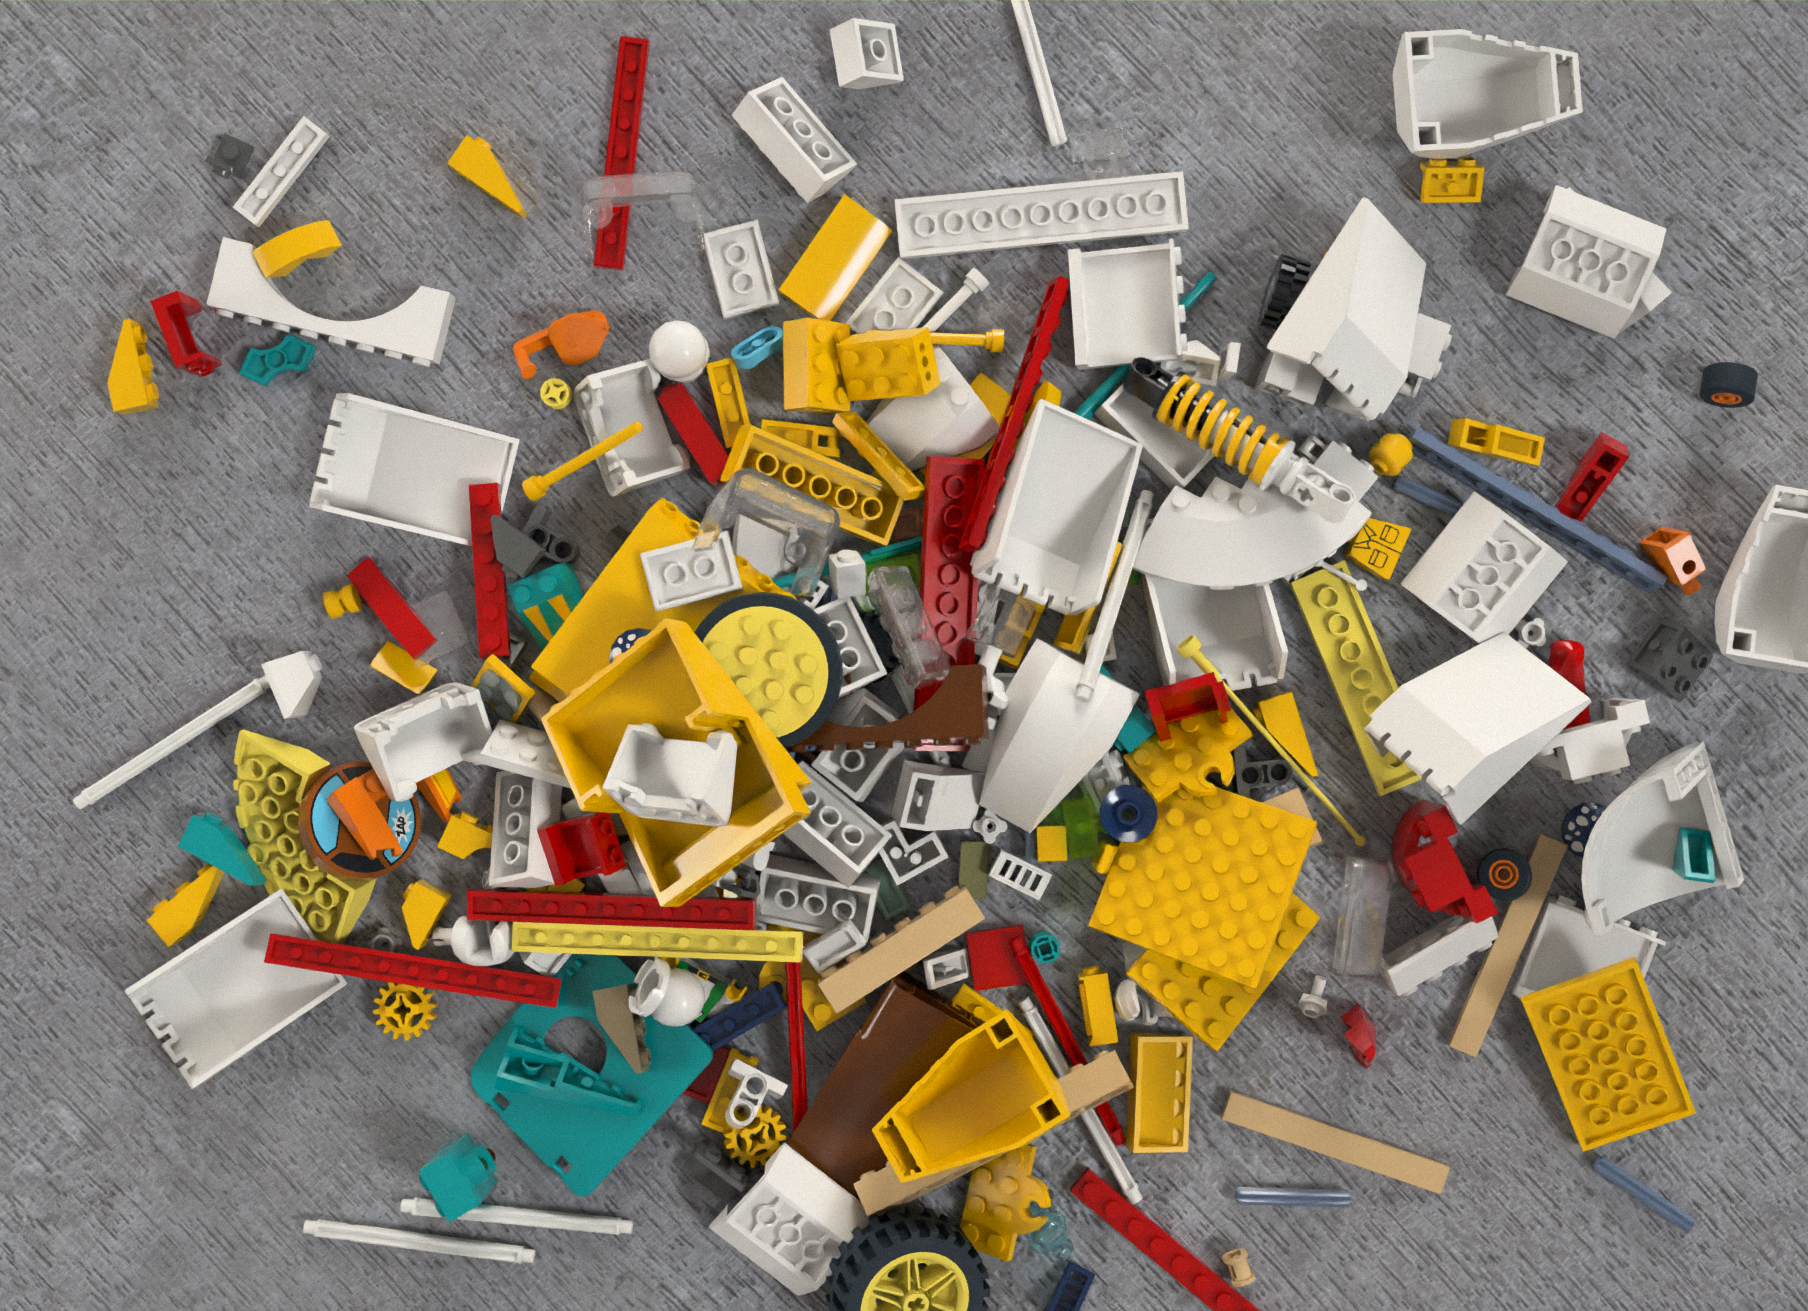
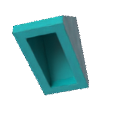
[1672,827,1716,883]

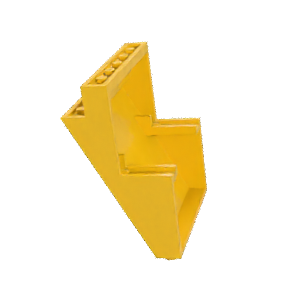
[528,498,797,702]
[541,619,812,907]

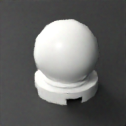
[649,320,710,383]
[629,957,705,1027]

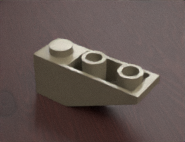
[593,983,652,1074]

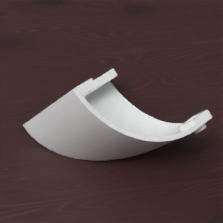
[1581,741,1744,937]

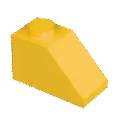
[402,879,453,950]

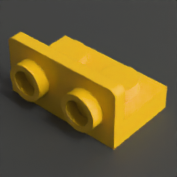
[1420,157,1485,203]

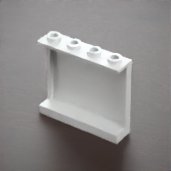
[1068,238,1188,370]
[1511,895,1666,999]

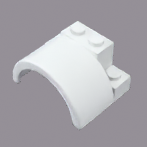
[1529,698,1650,784]

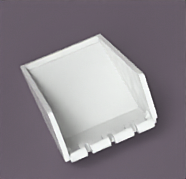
[1267,198,1426,421]
[309,393,520,546]
[970,399,1143,616]
[1140,518,1288,691]
[1364,632,1591,825]
[124,888,347,1090]

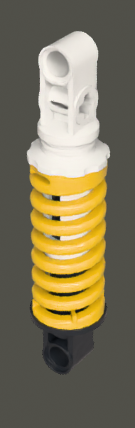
[1123,357,1356,524]

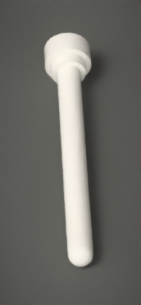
[922,268,990,333]

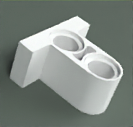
[725,1059,788,1129]

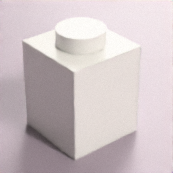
[828,550,866,599]

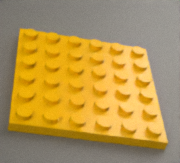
[1088,785,1318,990]

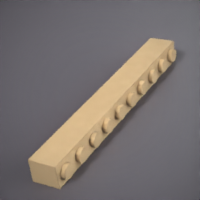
[854,1050,1134,1218]

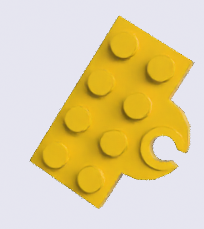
[1123,707,1252,803]
[759,923,867,1032]
[960,1144,1051,1262]

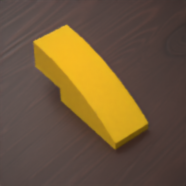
[1447,418,1545,466]

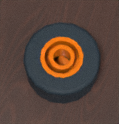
[1700,362,1758,408]
[1477,848,1532,902]

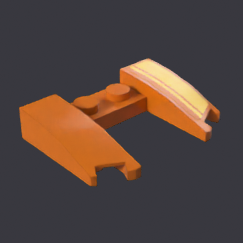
[326,768,462,860]

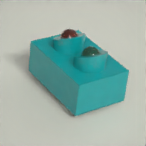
[418,1132,498,1223]

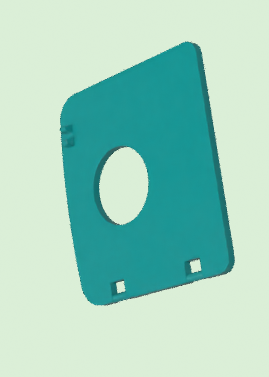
[471,954,713,1197]

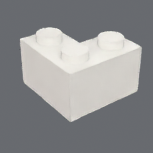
[1254,352,1324,408]
[879,819,948,886]

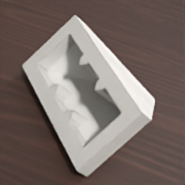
[1160,340,1221,386]

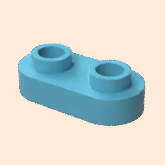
[731,326,783,369]

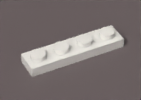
[233,116,330,227]

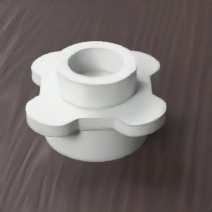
[1515,618,1546,648]
[972,809,1007,844]

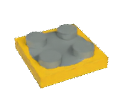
[471,654,536,724]

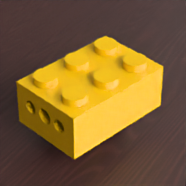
[783,318,850,415]
[836,327,941,401]

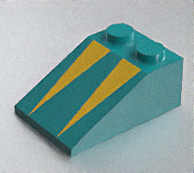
[507,562,584,651]

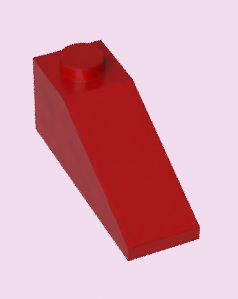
[1555,431,1629,522]

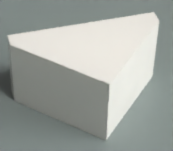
[923,948,972,990]

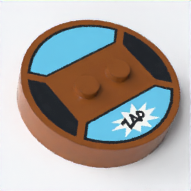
[298,761,421,882]

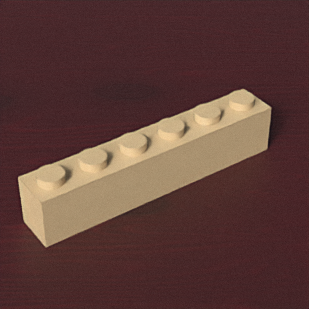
[818,885,985,1014]

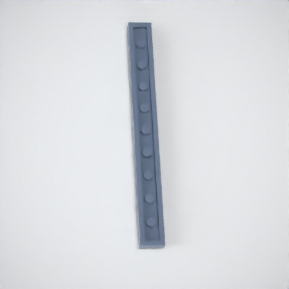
[1406,428,1668,593]

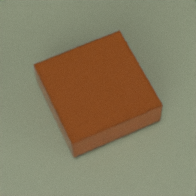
[893,507,923,541]

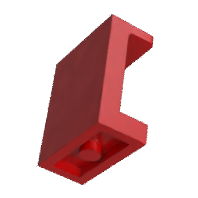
[150,290,222,377]
[1145,672,1231,742]
[537,812,626,886]

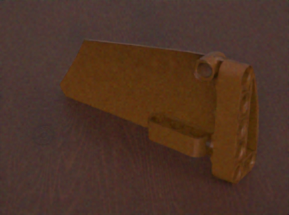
[787,971,985,1202]

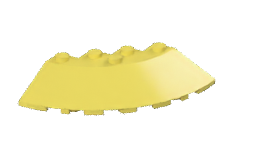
[233,729,377,945]

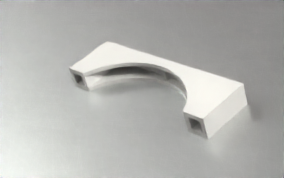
[206,237,456,367]

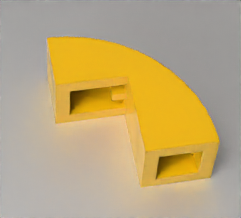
[252,220,342,278]

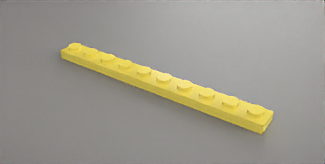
[511,922,803,962]

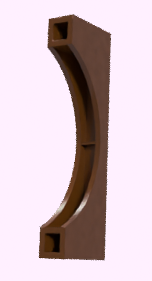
[787,664,989,753]

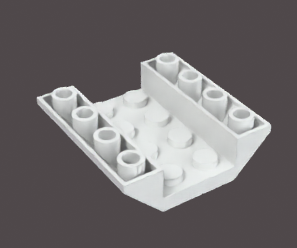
[1505,185,1666,339]
[1400,492,1568,644]
[709,1143,869,1296]

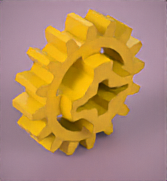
[373,982,438,1041]
[722,1104,787,1168]

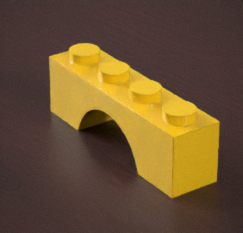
[437,811,550,891]

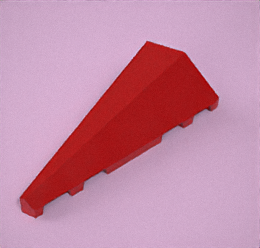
[1340,1003,1376,1069]

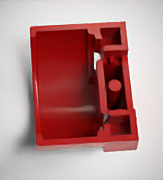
[1391,799,1498,924]

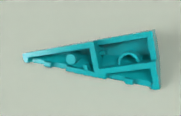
[494,1024,642,1116]

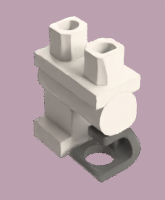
[712,842,775,898]

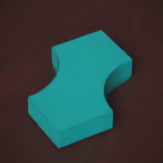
[238,333,317,387]

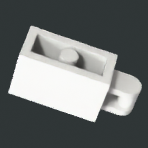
[1397,313,1452,399]
[1297,435,1378,502]

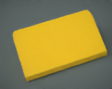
[370,641,438,695]

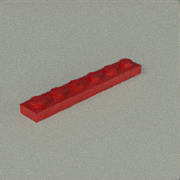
[469,483,511,659]

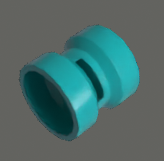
[1029,931,1060,964]

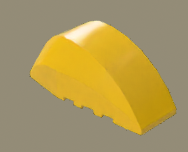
[872,1009,1071,1183]

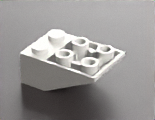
[891,760,986,831]

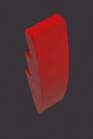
[347,556,438,660]

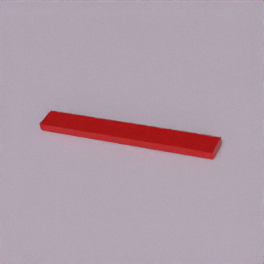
[594,36,650,271]

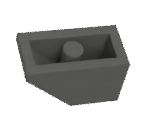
[490,514,547,579]

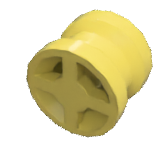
[540,378,573,410]

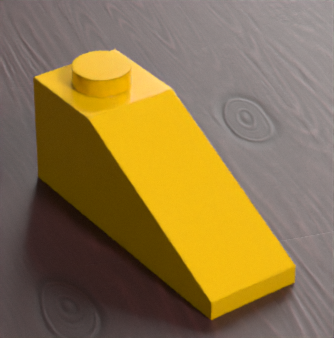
[447,135,527,219]
[1252,691,1318,777]

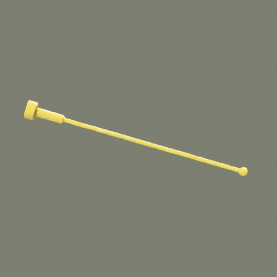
[1176,634,1366,847]

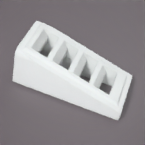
[988,848,1052,900]

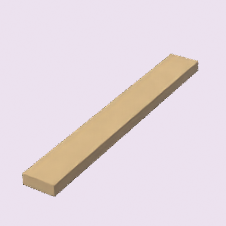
[1447,833,1568,1058]
[1221,1090,1450,1194]

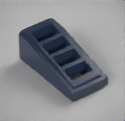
[1044,1261,1096,1311]

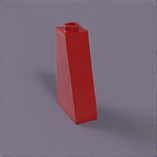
[657,382,729,488]

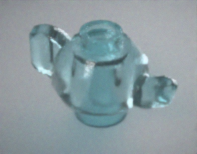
[1028,1202,1074,1261]

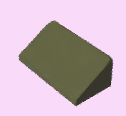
[958,840,989,899]

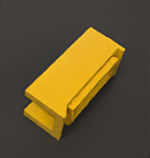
[1076,966,1118,1047]

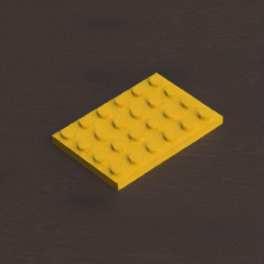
[1126,893,1321,1052]
[1520,957,1696,1152]

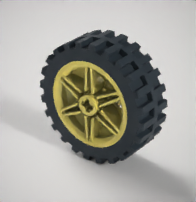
[825,1206,990,1311]

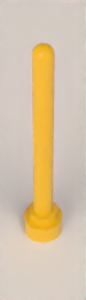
[865,329,1004,353]
[522,422,643,501]

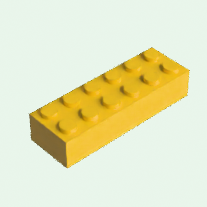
[720,425,904,546]

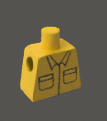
[1344,518,1411,581]

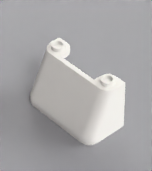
[574,359,691,497]
[354,682,493,802]
[602,723,737,827]

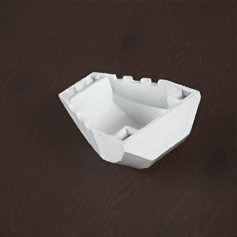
[1393,29,1583,159]
[1714,485,1808,673]
[979,638,1140,833]

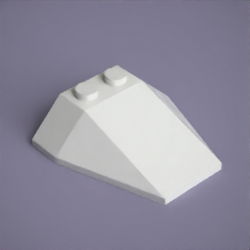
[866,344,1000,472]

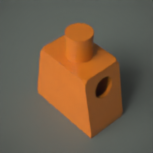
[1638,527,1705,595]

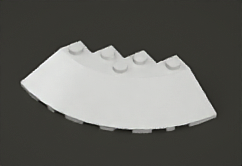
[1132,477,1372,590]

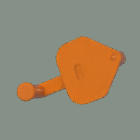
[513,310,610,379]

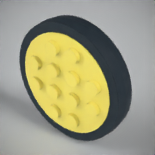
[694,592,843,748]

